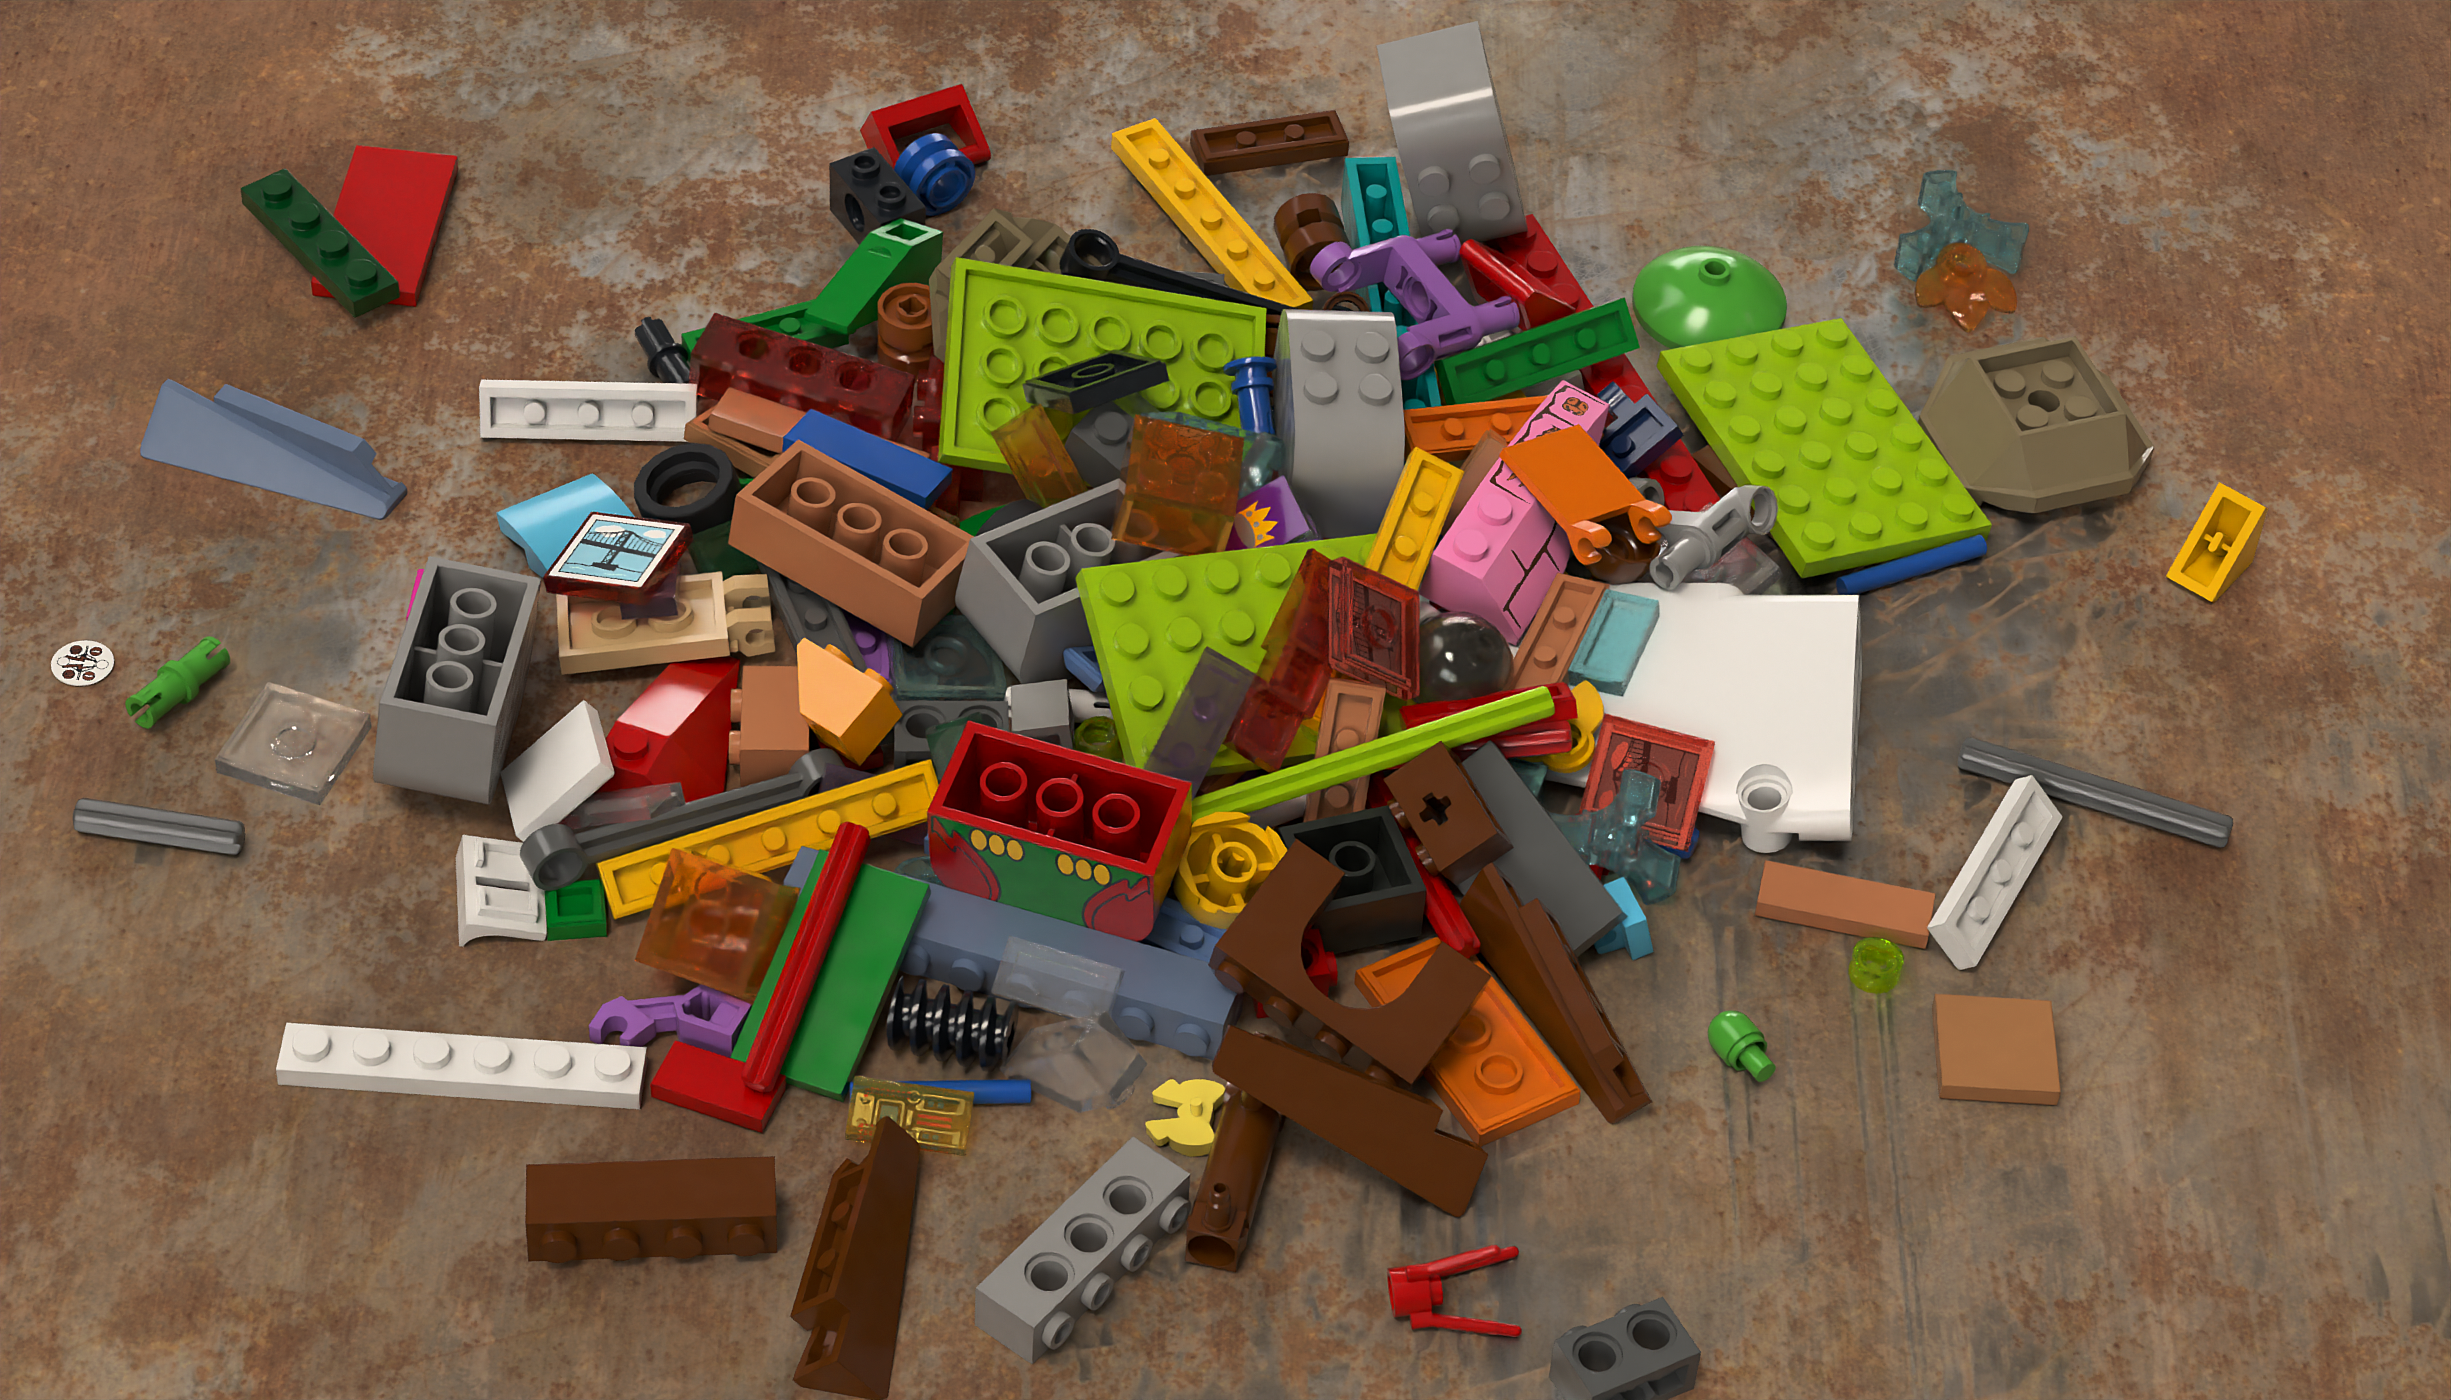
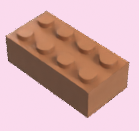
[728,439,974,648]

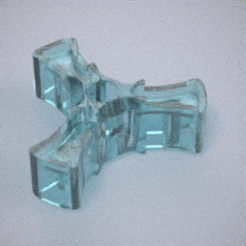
[1894,170,2029,282]
[1548,769,1681,905]

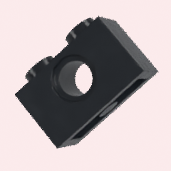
[829,147,926,245]

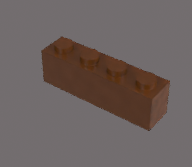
[525,1156,777,1263]

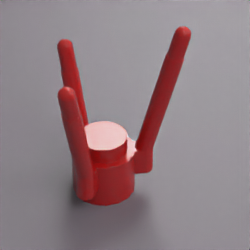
[1387,1245,1522,1337]

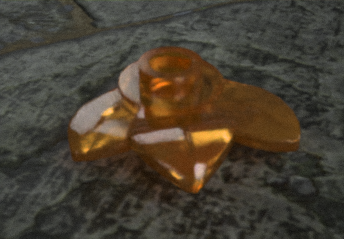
[1915,243,2017,333]

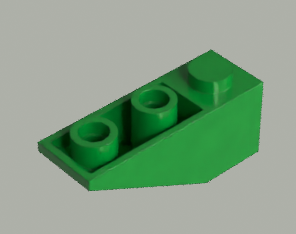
[804,218,943,336]

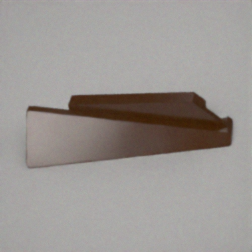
[1459,862,1652,1124]
[1212,1024,1488,1217]

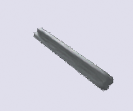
[1958,737,2233,848]

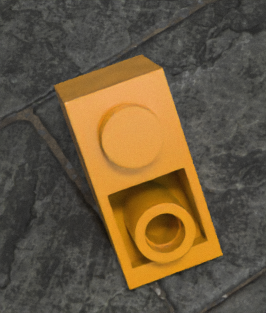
[797,638,903,766]

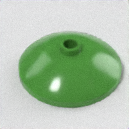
[1632,245,1787,349]

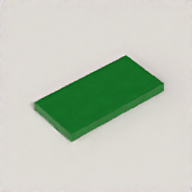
[730,849,931,1102]

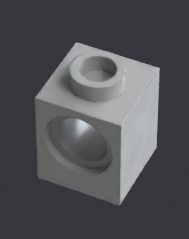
[1011,679,1076,750]

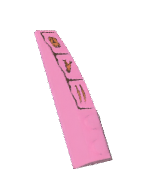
[1419,380,1610,646]

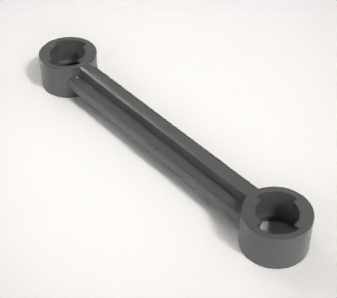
[520,748,854,891]

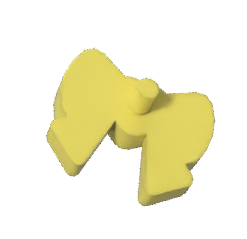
[1145,1079,1225,1157]

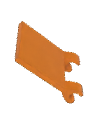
[1499,424,1672,565]

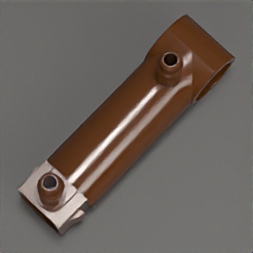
[1185,1082,1286,1272]

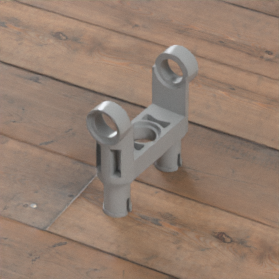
[1565,477,1778,589]

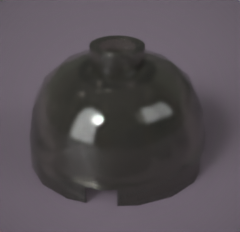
[1402,611,1514,704]

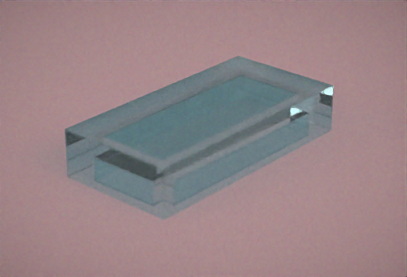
[1568,589,1660,697]

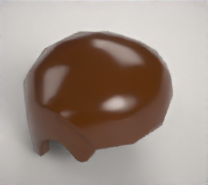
[1583,512,1661,584]

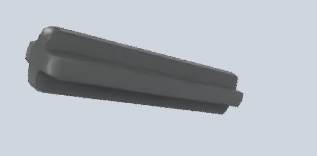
[72,798,245,855]

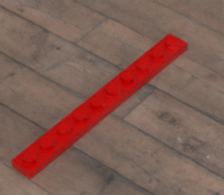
[1486,214,1759,583]

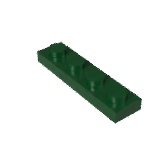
[241,168,400,318]

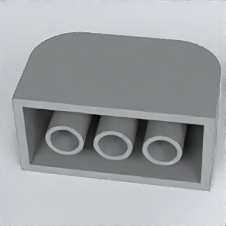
[1376,21,1528,246]
[1272,309,1405,539]
[955,467,1214,684]
[373,556,541,805]

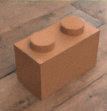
[729,666,811,787]

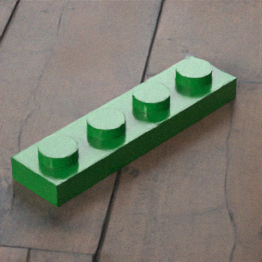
[1434,298,1640,405]

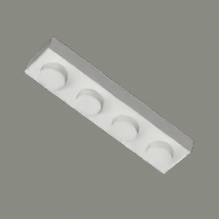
[479,380,697,442]
[1927,775,2062,970]

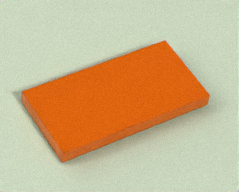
[1354,936,1581,1147]

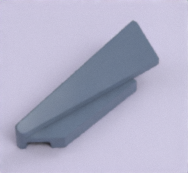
[140,379,407,520]

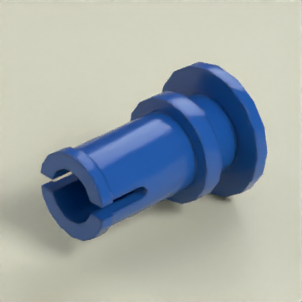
[1224,356,1277,442]

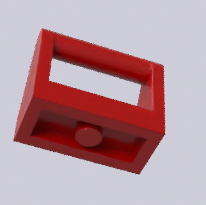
[860,84,991,169]
[1459,239,1576,334]

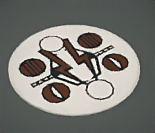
[51,640,114,686]

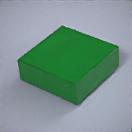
[545,879,607,941]

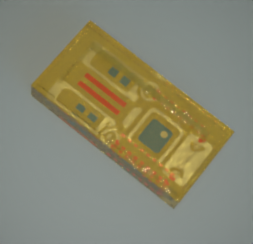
[845,1076,974,1156]

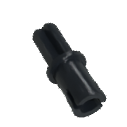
[635,316,703,399]

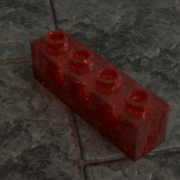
[689,313,916,442]

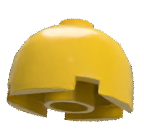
[1172,812,1287,929]

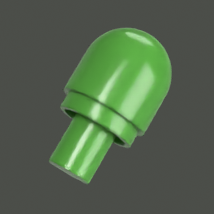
[1708,1010,1776,1082]

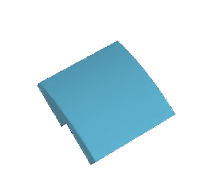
[496,473,637,585]

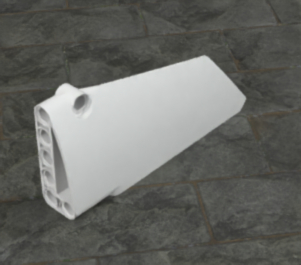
[1414,583,1862,853]

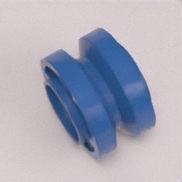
[894,133,975,216]

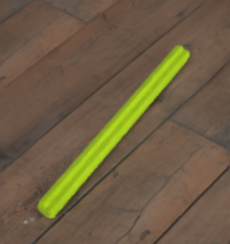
[1192,686,1555,824]

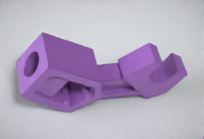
[589,984,752,1058]

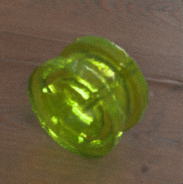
[1848,937,1904,994]

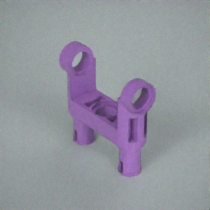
[1310,229,1520,381]

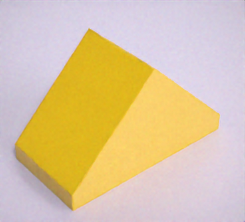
[2166,482,2268,603]

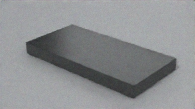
[1440,740,1628,957]

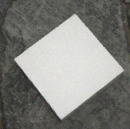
[500,700,615,842]

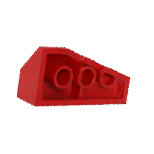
[594,656,740,818]

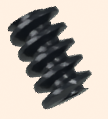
[886,977,1019,1072]

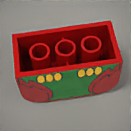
[927,720,1192,942]

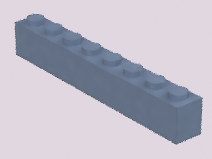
[776,846,1244,1060]

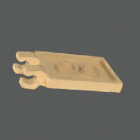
[556,571,775,675]

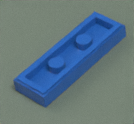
[782,409,953,510]

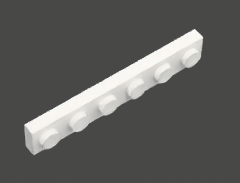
[276,1023,647,1109]

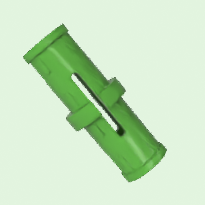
[125,636,230,728]

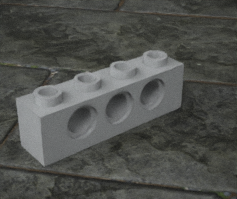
[975,1137,1191,1364]

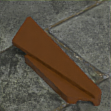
[790,1116,920,1400]

